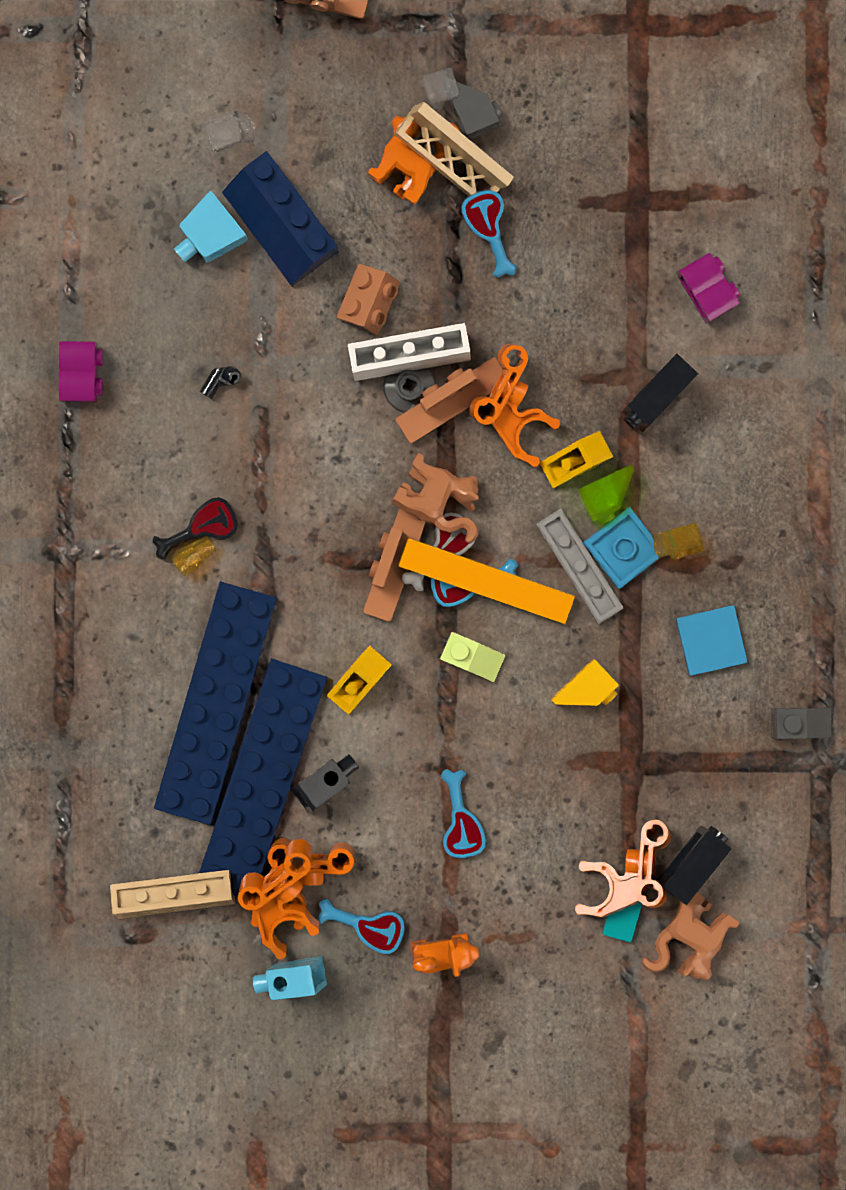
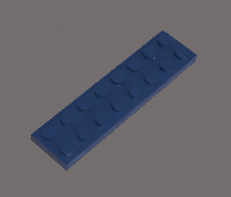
[154,581,277,825]
[199,658,328,897]

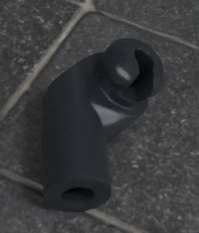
[199,366,241,399]

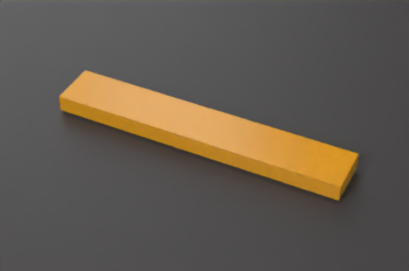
[398,537,575,624]

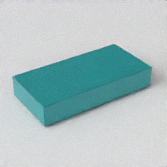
[602,891,646,943]

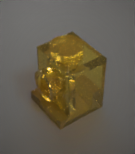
[652,522,705,560]

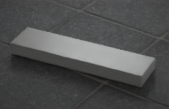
[535,509,623,624]

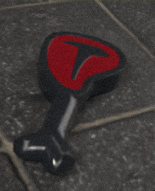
[152,497,238,560]

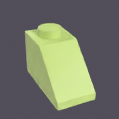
[440,632,505,682]

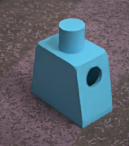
[173,191,248,263]
[253,956,327,1000]

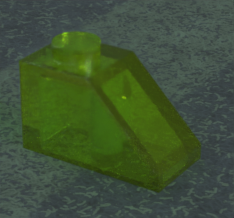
[576,464,634,525]

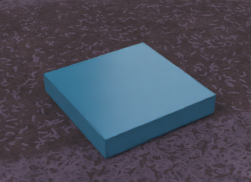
[583,507,666,589]
[675,605,748,676]

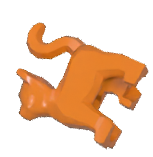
[367,116,461,206]
[411,933,479,977]

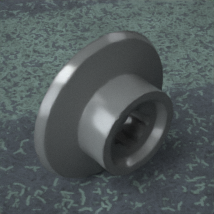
[384,368,436,413]

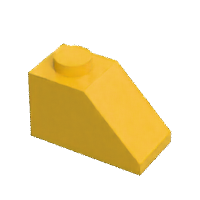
[540,431,613,488]
[327,645,392,715]
[550,659,619,706]

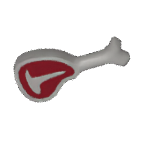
[402,512,475,591]

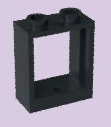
[622,353,699,432]
[656,825,732,906]

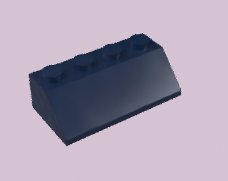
[222,151,339,287]

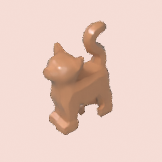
[392,453,479,543]
[642,893,740,981]

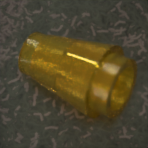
[170,536,216,576]

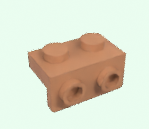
[336,264,400,335]

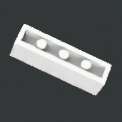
[348,323,471,381]

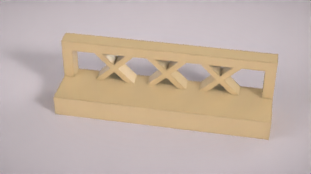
[394,102,514,196]
[110,870,236,919]

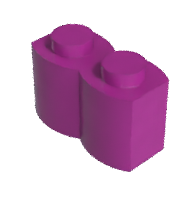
[677,253,740,324]
[59,341,103,403]

